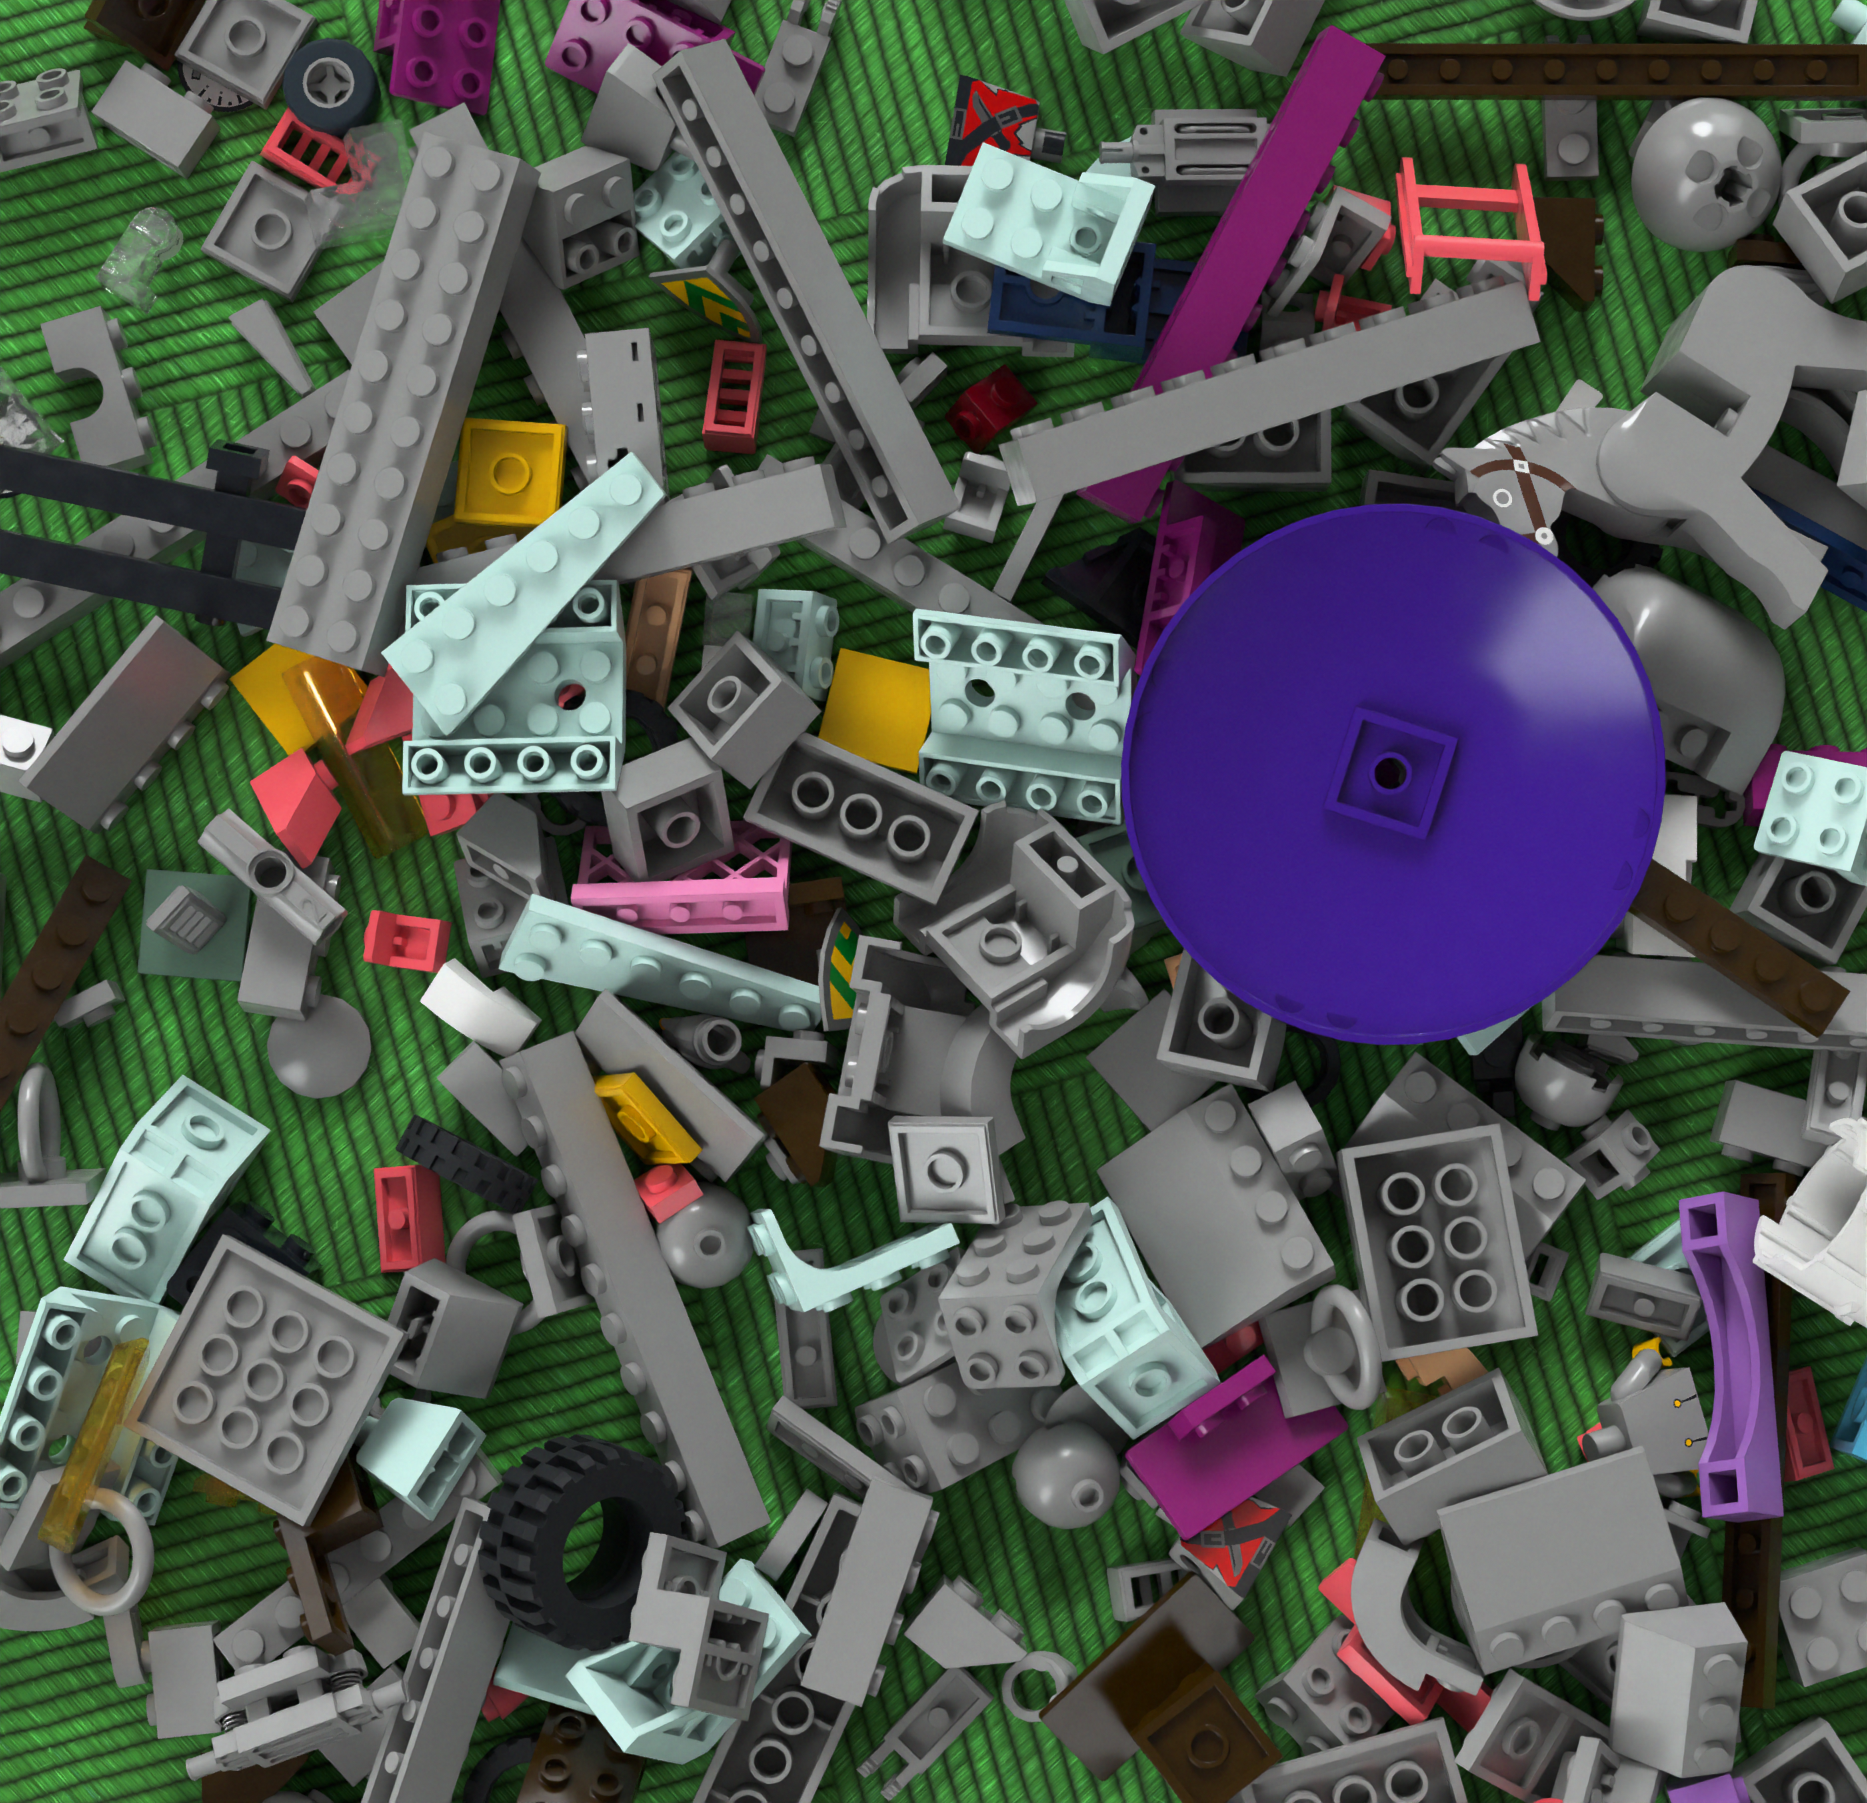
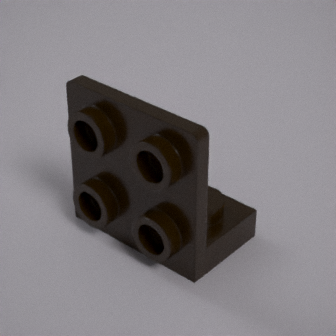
[744,876,847,986]

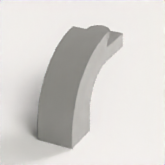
[940,1004,1026,1156]
[1351,1518,1485,1696]
[0,1535,129,1631]

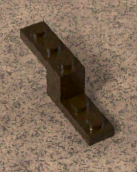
[273,1443,384,1657]

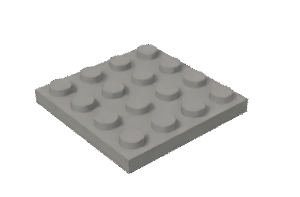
[123,1234,410,1527]

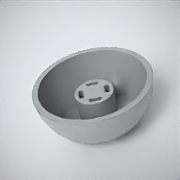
[1631,97,1782,252]

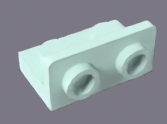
[753,589,839,702]

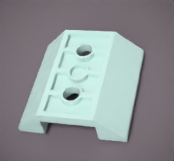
[402,580,626,795]
[913,609,1137,825]
[0,1286,181,1526]

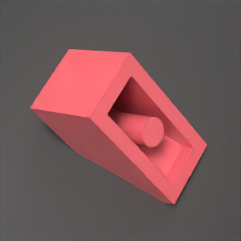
[345,664,413,756]
[250,748,342,869]

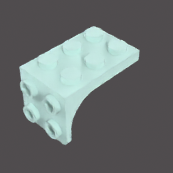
[747,1209,960,1313]

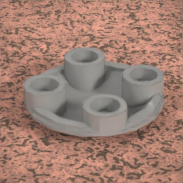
[267,994,372,1099]

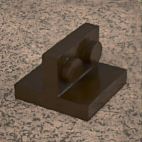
[84,0,206,71]
[1132,1670,1284,1803]

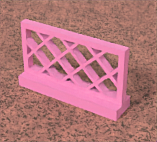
[571,821,793,934]

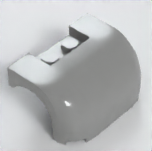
[867,165,1075,357]
[1592,564,1785,796]
[893,800,1135,1059]
[819,935,976,1165]

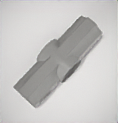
[198,808,348,947]

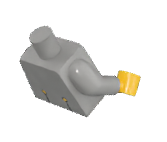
[1582,1336,1709,1499]

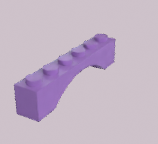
[1679,1191,1784,1523]

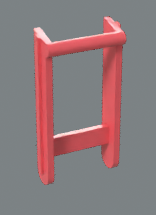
[1395,157,1547,301]

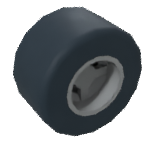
[282,38,381,139]

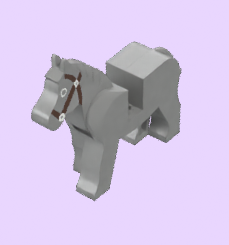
[1432,265,1867,630]

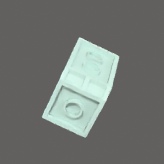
[943,142,1155,306]
[64,1075,271,1305]
[1055,1197,1221,1440]
[565,1558,812,1765]

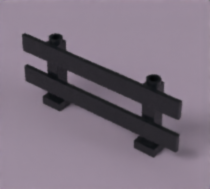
[0,393,307,630]

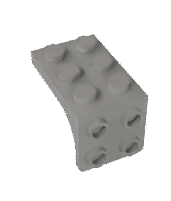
[938,1200,1094,1389]
[855,1361,1063,1494]
[1454,1668,1670,1803]

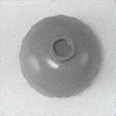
[1515,1033,1623,1131]
[651,1181,754,1289]
[1012,1419,1120,1529]

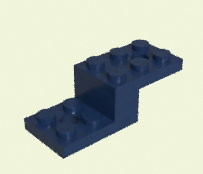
[987,242,1249,364]

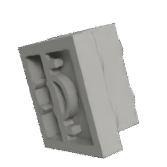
[628,1532,769,1721]

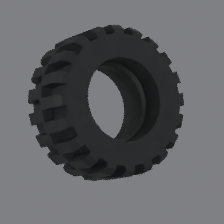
[478,1434,687,1651]

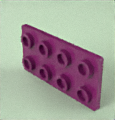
[373,0,500,117]
[545,0,765,97]
[1134,480,1245,676]
[1125,1355,1348,1540]

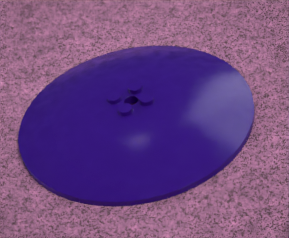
[1121,503,1666,1045]

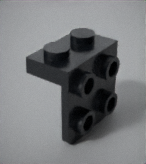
[166,1200,323,1307]

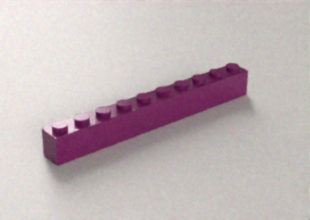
[1076,25,1386,524]

